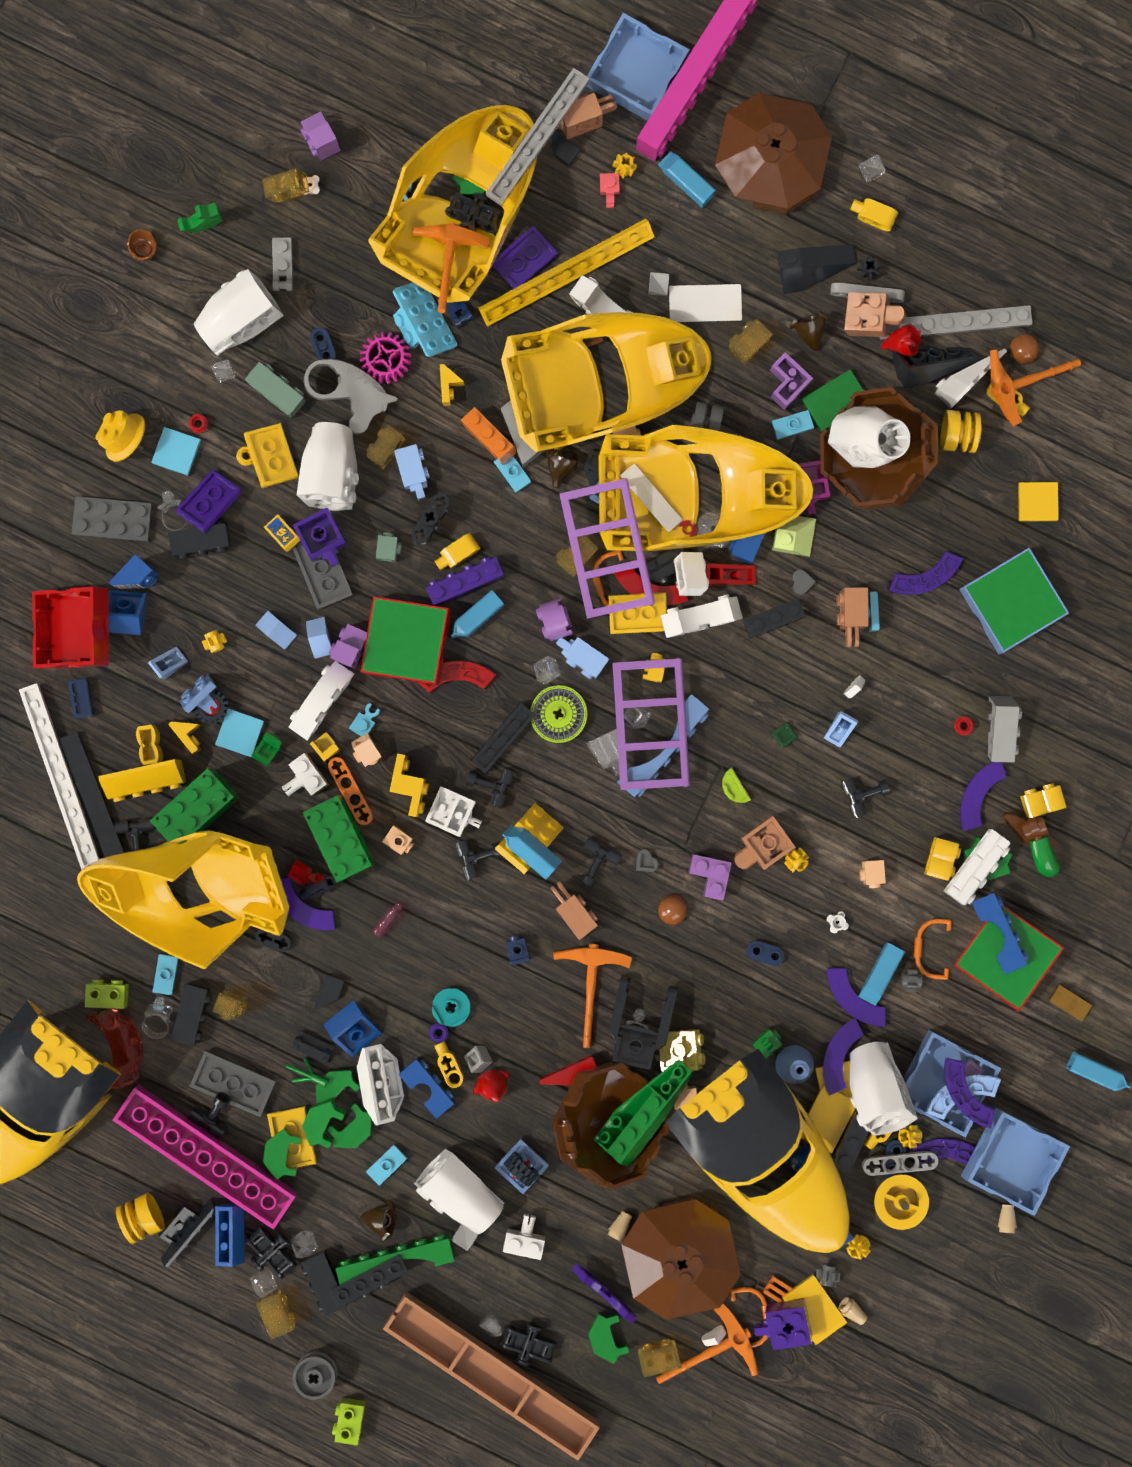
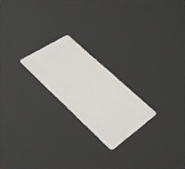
[669,284,742,322]

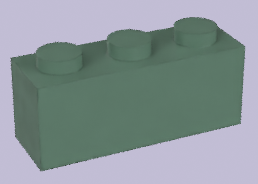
[245,362,306,419]

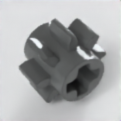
[901,969,922,993]
[816,1264,841,1287]

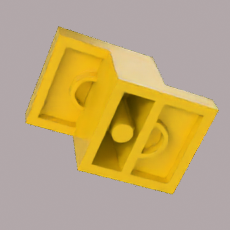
[390,754,429,817]
[495,803,564,874]

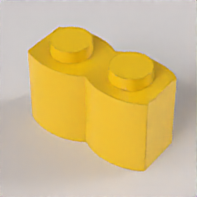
[136,725,163,765]
[1020,783,1067,818]
[924,837,961,881]

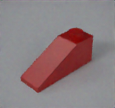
[705,564,756,586]
[539,1054,597,1085]

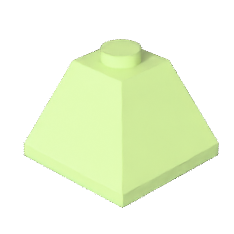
[772,516,816,557]

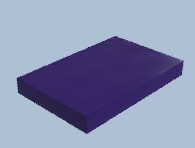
[492,225,558,289]
[175,469,242,533]

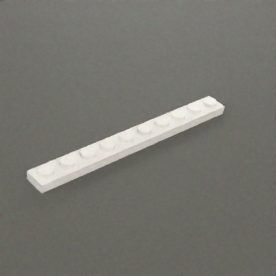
[19,683,100,869]

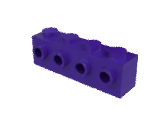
[426,556,504,606]

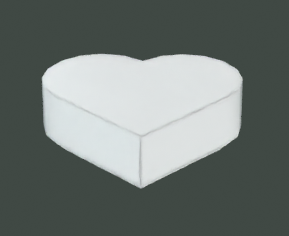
[844,675,865,698]
[701,1325,726,1346]

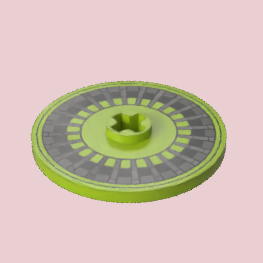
[530,685,588,743]

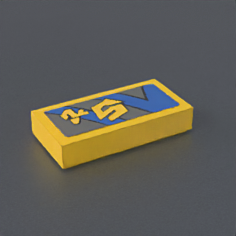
[264,515,300,552]

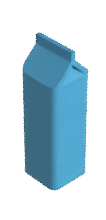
[658,151,716,208]
[451,590,505,639]
[502,824,562,880]
[858,942,905,1006]
[1066,1051,1131,1091]

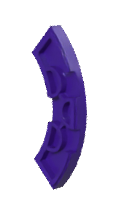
[888,551,963,595]
[960,762,1006,831]
[281,877,335,930]
[826,968,885,1027]
[823,1018,864,1096]
[944,1057,995,1129]
[908,1138,975,1166]
[572,1264,637,1323]

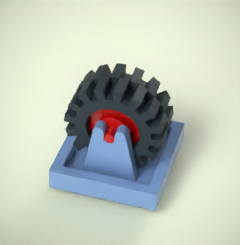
[180,674,228,724]
[495,1138,549,1194]

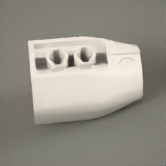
[194,269,284,356]
[828,406,910,468]
[297,422,359,511]
[849,1042,918,1136]
[414,1149,504,1234]

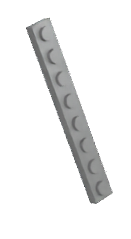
[486,68,590,206]
[880,305,1032,340]

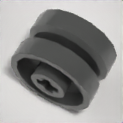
[689,401,724,444]
[293,1349,338,1400]

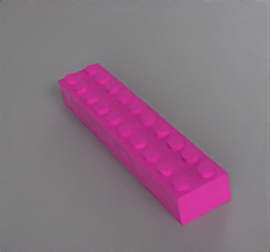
[636,0,757,161]
[113,1085,298,1230]

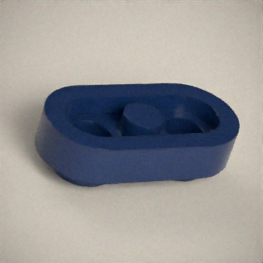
[310,328,336,360]
[746,941,784,966]
[881,1139,906,1178]

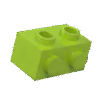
[85,979,129,1009]
[332,1398,365,1446]

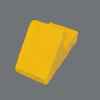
[440,364,465,406]
[168,722,201,754]

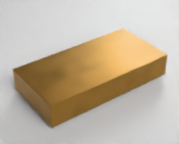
[1048,984,1092,1022]

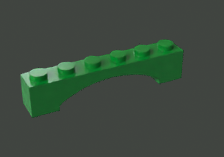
[336,1233,455,1284]

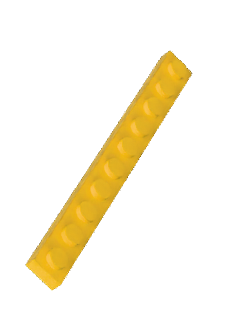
[478,219,654,327]

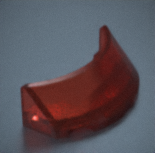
[86,1008,143,1089]

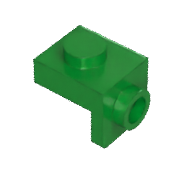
[252,732,282,767]

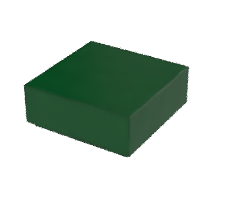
[771,722,798,748]

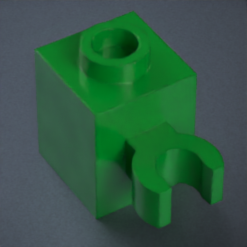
[751,1028,782,1058]

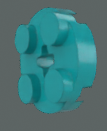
[432,988,470,1027]

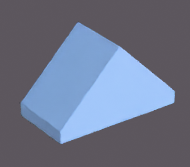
[256,611,297,650]
[306,617,331,659]
[148,646,188,680]
[824,711,858,747]

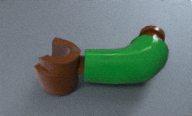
[1022,817,1060,877]

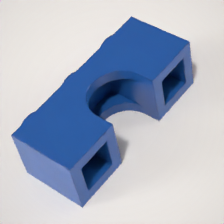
[399,1057,455,1119]

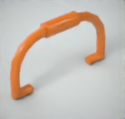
[592,551,624,606]
[914,919,952,980]
[730,1287,769,1348]

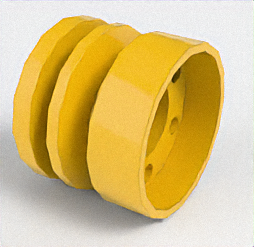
[940,410,982,453]
[116,1192,165,1244]

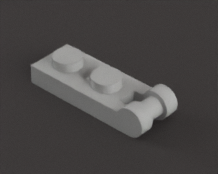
[272,237,293,291]

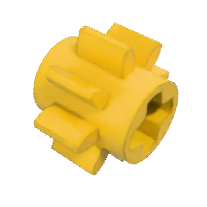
[612,153,637,178]
[202,630,227,653]
[784,848,809,872]
[898,1124,922,1148]
[847,1234,871,1260]

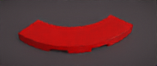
[614,569,689,606]
[419,661,497,693]

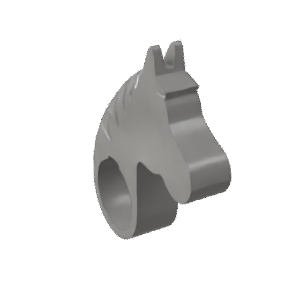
[304,359,398,434]

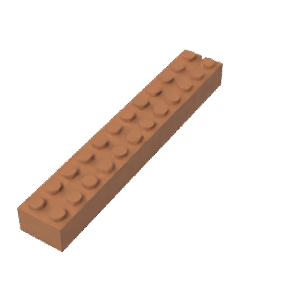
[383,1291,600,1460]

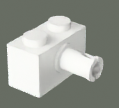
[674,552,709,596]
[282,753,329,796]
[503,1214,545,1260]

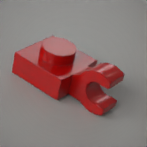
[288,860,325,886]

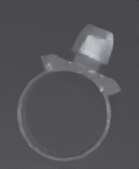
[157,491,189,532]
[142,997,173,1039]
[625,1008,650,1029]

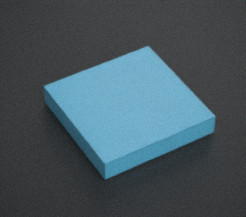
[151,427,201,476]
[215,709,265,757]

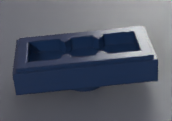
[68,678,94,719]

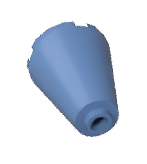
[775,1045,814,1084]

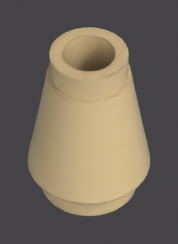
[998,1205,1017,1233]
[608,1211,632,1242]
[838,1297,867,1325]

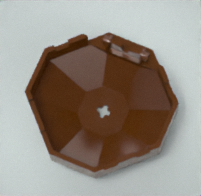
[715,93,832,215]
[820,387,939,510]
[552,1062,669,1189]
[621,1195,741,1320]

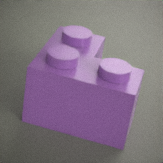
[300,112,340,161]
[770,352,813,410]
[329,624,367,669]
[688,854,731,900]

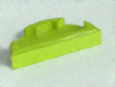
[722,767,751,803]

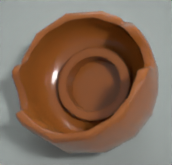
[127,229,157,261]
[1009,334,1039,365]
[658,894,688,925]

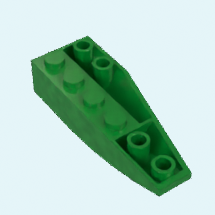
[594,1059,693,1166]

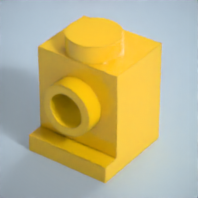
[642,653,666,683]

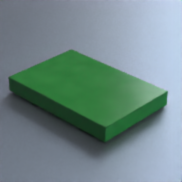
[801,369,864,432]

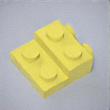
[659,1029,705,1071]

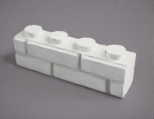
[944,829,1011,905]

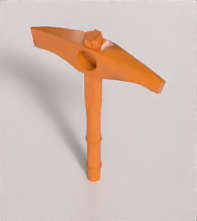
[412,222,490,313]
[990,349,1081,427]
[553,943,632,1048]
[656,1304,759,1384]

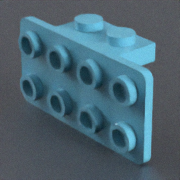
[393,283,457,357]

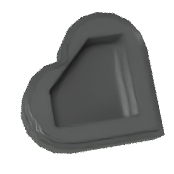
[792,570,816,595]
[636,849,659,872]

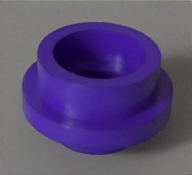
[429,1023,449,1042]

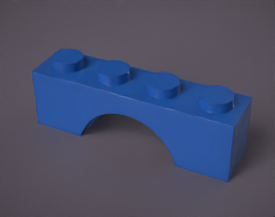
[972,893,1029,975]

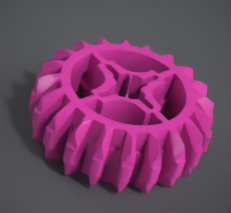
[360,332,411,384]

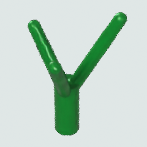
[286,1058,329,1087]

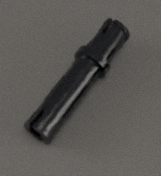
[299,876,336,901]

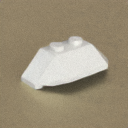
[357,1044,404,1125]

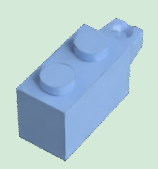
[394,444,430,500]
[556,637,609,679]

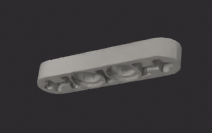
[830,283,905,303]
[862,1151,938,1176]

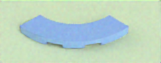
[925,1074,1001,1120]

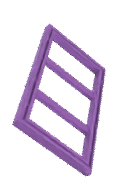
[559,478,655,618]
[613,658,690,790]

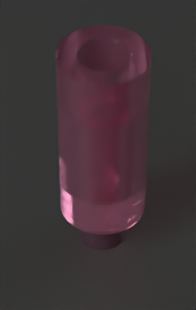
[371,903,403,939]

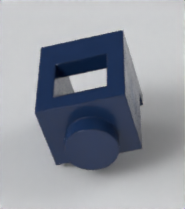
[506,935,530,965]

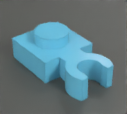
[349,703,380,736]

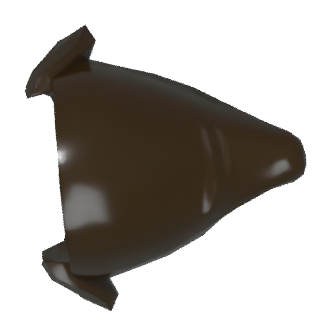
[790,311,830,351]
[546,448,579,488]
[359,1199,397,1242]

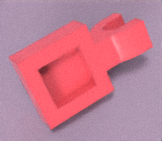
[600,173,619,208]

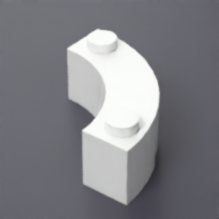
[569,275,633,314]
[661,594,743,638]
[289,661,354,741]

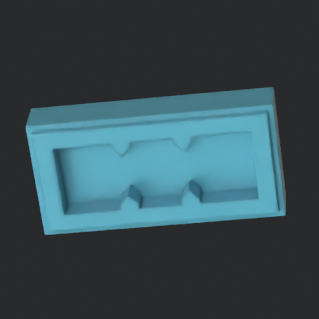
[772,410,814,440]
[494,456,531,493]
[868,592,880,632]
[153,954,179,995]
[366,1144,407,1186]

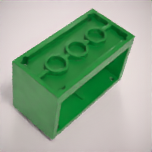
[150,768,241,844]
[302,795,376,883]

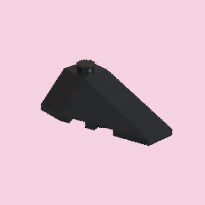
[778,244,856,294]
[892,346,978,388]

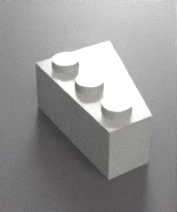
[501,400,545,468]
[988,696,1022,762]

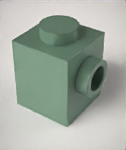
[376,533,402,562]

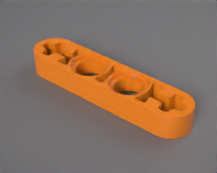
[328,757,373,825]

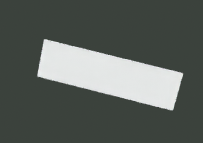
[620,463,682,533]

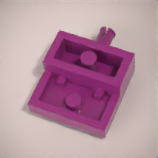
[798,460,830,515]

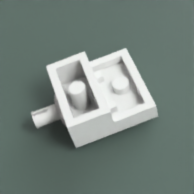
[425,786,482,837]

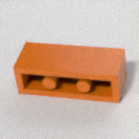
[461,407,517,465]

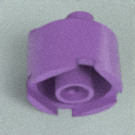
[536,598,573,641]

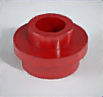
[189,414,208,433]
[679,520,697,537]
[954,716,974,736]

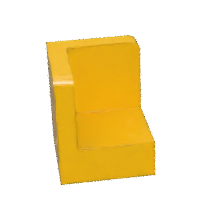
[310,733,341,762]

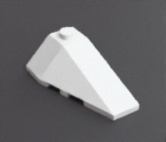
[934,348,1007,409]

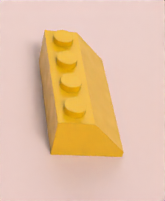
[98,759,186,802]

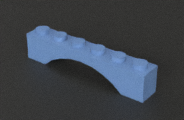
[617,694,709,797]

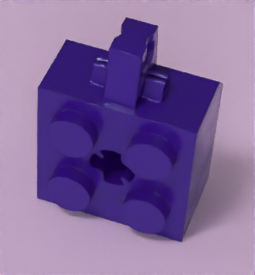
[293,508,347,567]
[754,1298,812,1350]

